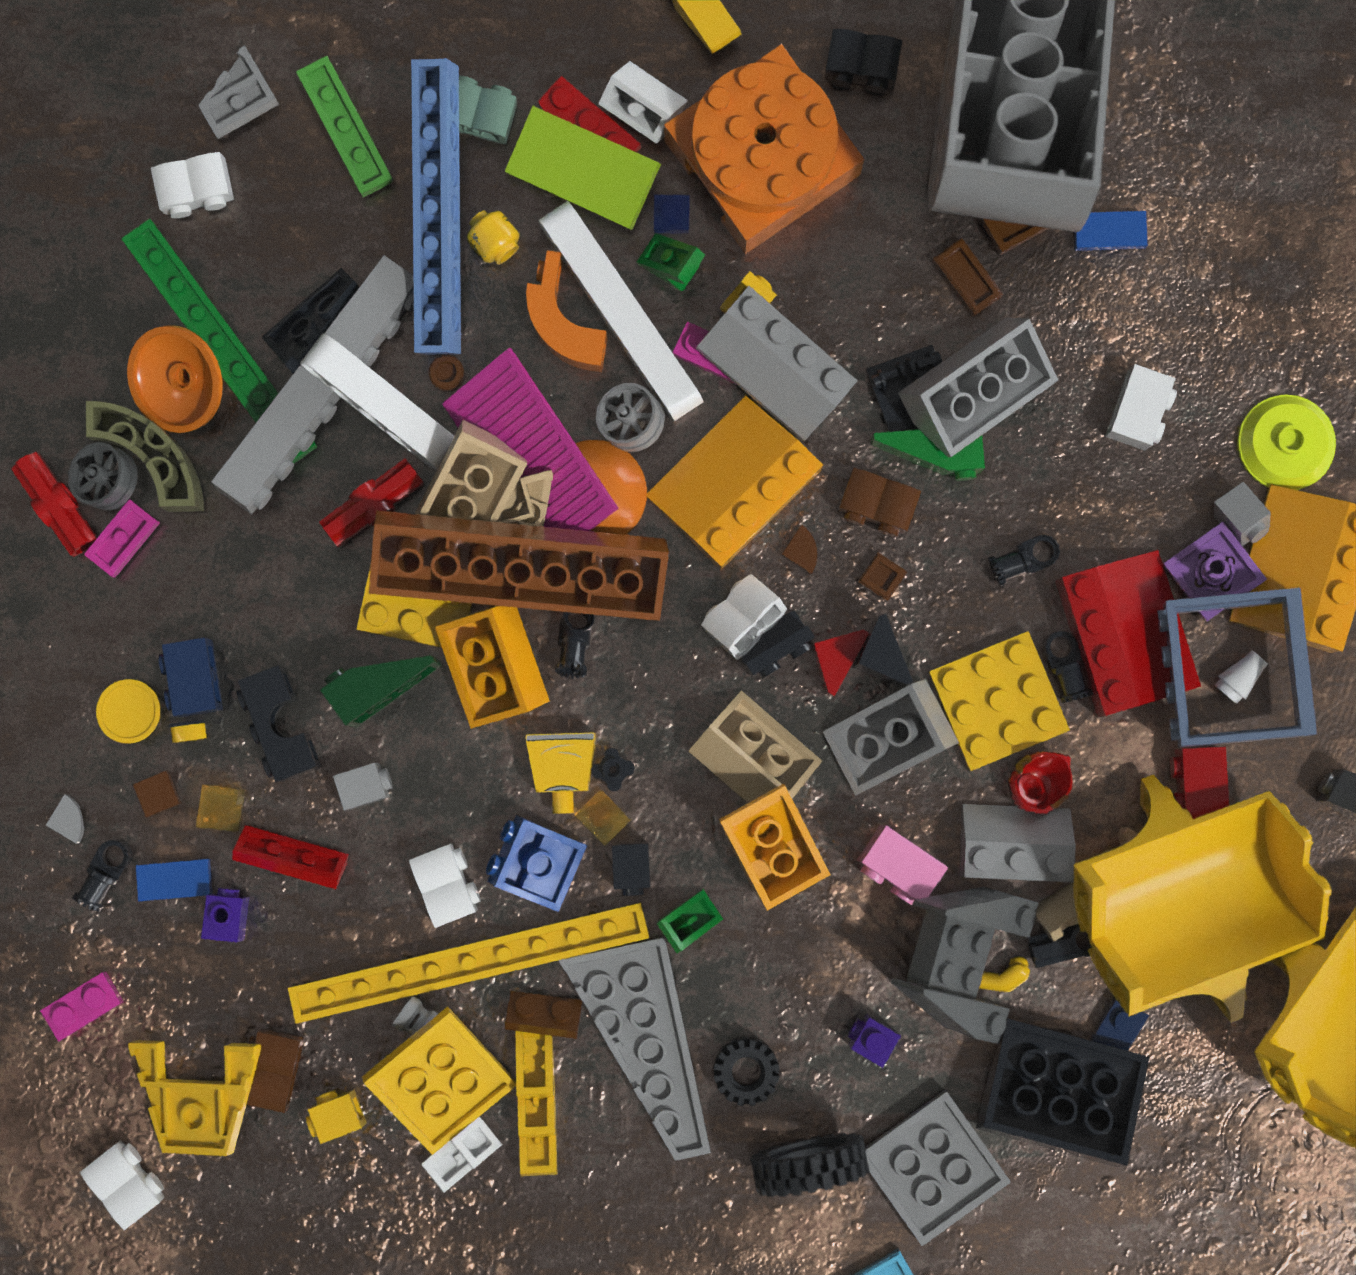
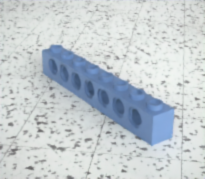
[411,58,461,355]

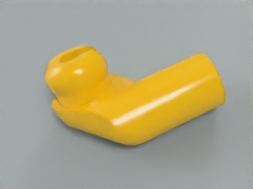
[979,956,1030,992]

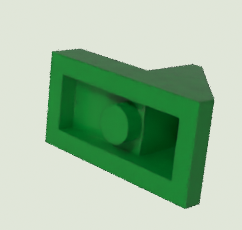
[637,233,705,291]

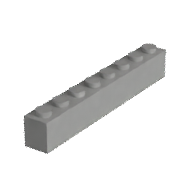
[211,255,414,515]

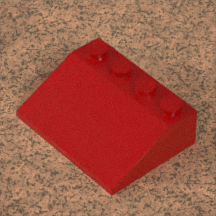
[1055,550,1201,718]

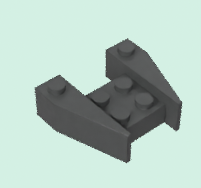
[891,887,1039,1044]

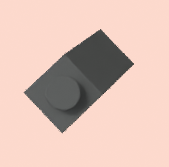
[1317,769,1356,822]

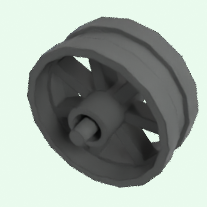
[68,442,137,511]

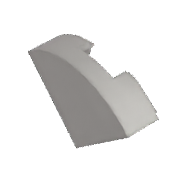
[46,794,84,844]

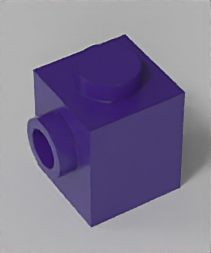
[201,888,249,942]
[847,1013,901,1068]

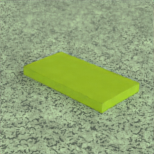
[504,106,661,230]

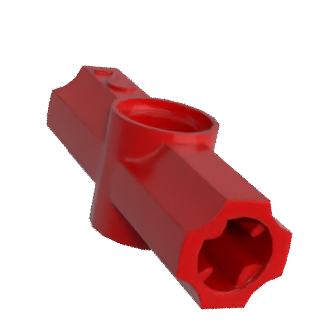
[11,452,97,557]
[319,458,425,547]

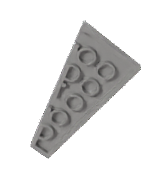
[558,936,711,1161]

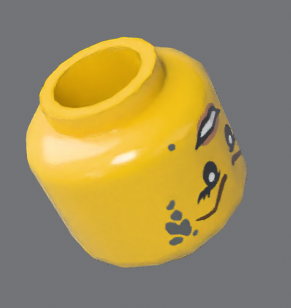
[467,210,520,265]

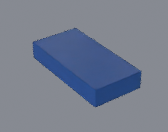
[1074,211,1148,251]
[136,859,213,901]

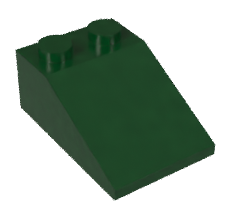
[320,655,443,728]

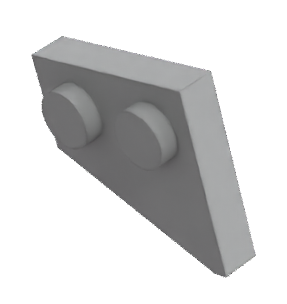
[198,45,279,139]

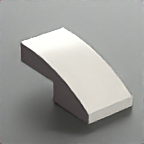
[421,1116,502,1193]

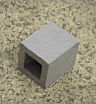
[1214,482,1271,546]
[333,763,393,811]

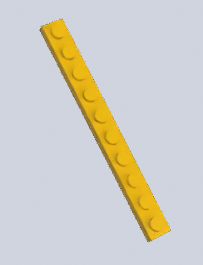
[288,902,650,1024]

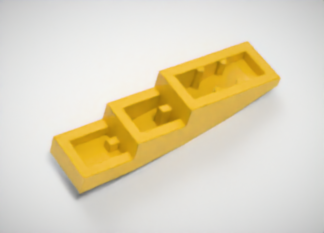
[672,0,742,54]
[515,1031,557,1176]

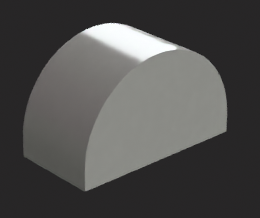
[928,0,1115,232]

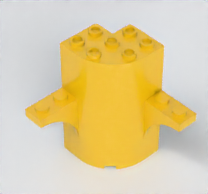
[1073,774,1331,1023]
[1255,907,1356,1149]

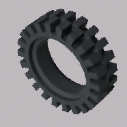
[750,1133,870,1197]

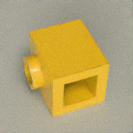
[306,1089,367,1144]

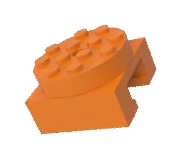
[664,44,865,254]

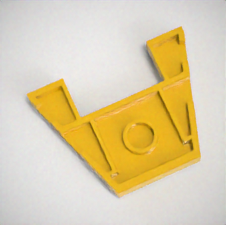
[128,1040,261,1156]

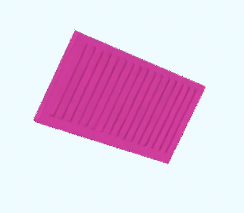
[442,348,619,531]

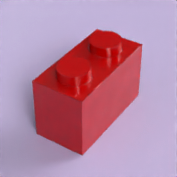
[1170,747,1229,819]

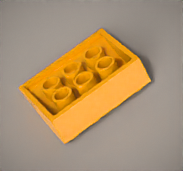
[646,396,823,571]
[1228,485,1356,653]

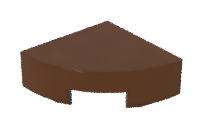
[781,525,817,575]

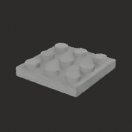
[865,1090,1011,1246]

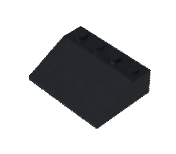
[976,1018,1149,1167]

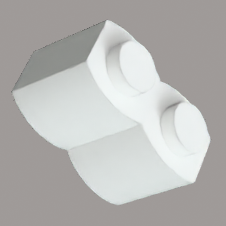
[151,152,234,218]
[701,574,787,660]
[409,843,481,928]
[80,1140,165,1230]

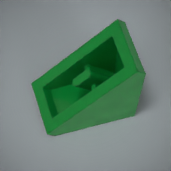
[657,889,723,954]

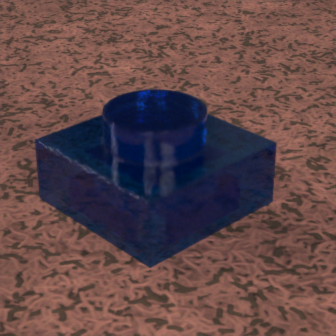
[654,195,690,234]

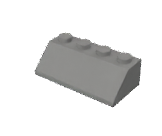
[696,286,858,442]
[898,317,1058,457]

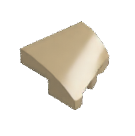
[497,469,553,527]
[1035,882,1079,941]

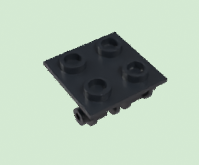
[866,344,943,432]

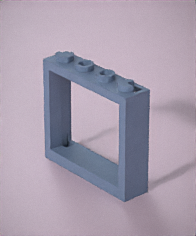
[1158,588,1317,748]

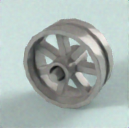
[596,383,665,452]

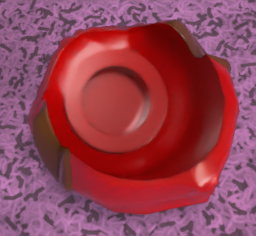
[1009,751,1073,814]

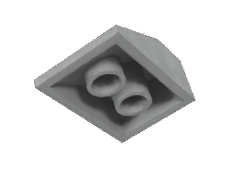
[823,679,959,796]

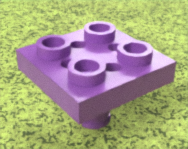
[1163,522,1267,622]

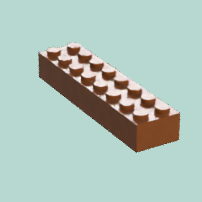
[369,510,669,621]

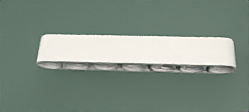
[538,201,704,422]

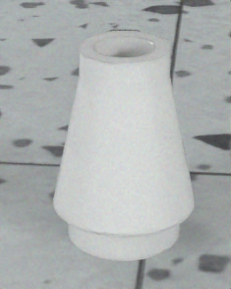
[1215,650,1268,704]

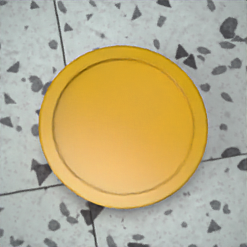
[96,679,160,744]

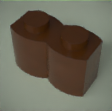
[839,467,921,538]
[246,1028,304,1113]

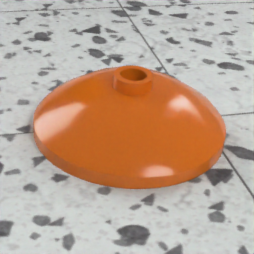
[127,325,223,433]
[575,440,647,535]

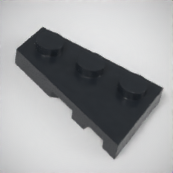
[261,268,359,374]

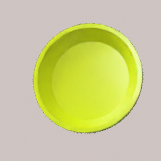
[1237,395,1336,490]

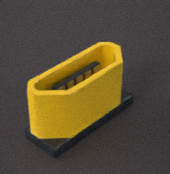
[169,719,207,743]

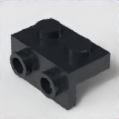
[740,611,815,678]

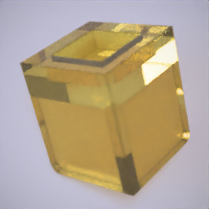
[196,784,245,832]
[575,791,631,846]

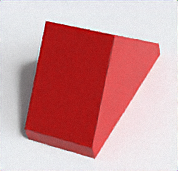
[812,630,869,698]

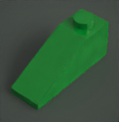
[871,430,985,481]

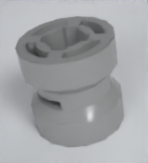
[392,996,438,1035]

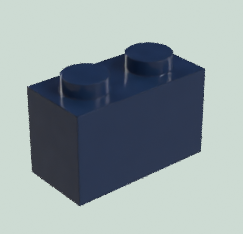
[159,637,223,717]

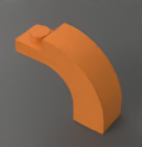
[526,250,608,372]

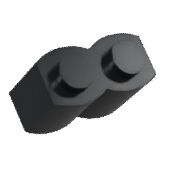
[825,29,903,93]

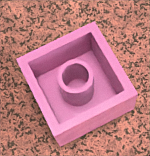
[857,825,948,905]

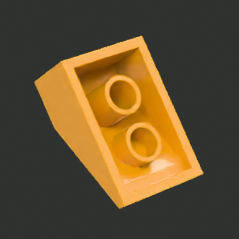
[719,784,831,911]

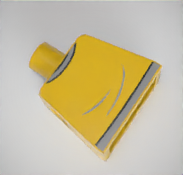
[525,732,596,814]

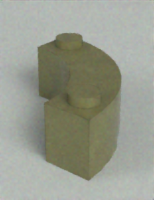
[86,401,204,512]

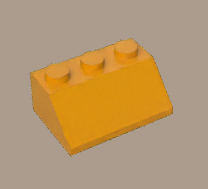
[435,606,550,729]

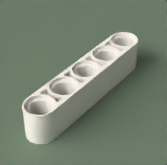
[300,333,454,471]

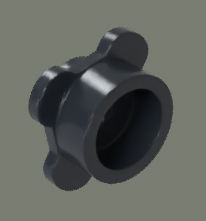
[591,748,635,791]

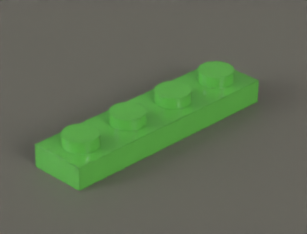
[296,56,394,198]

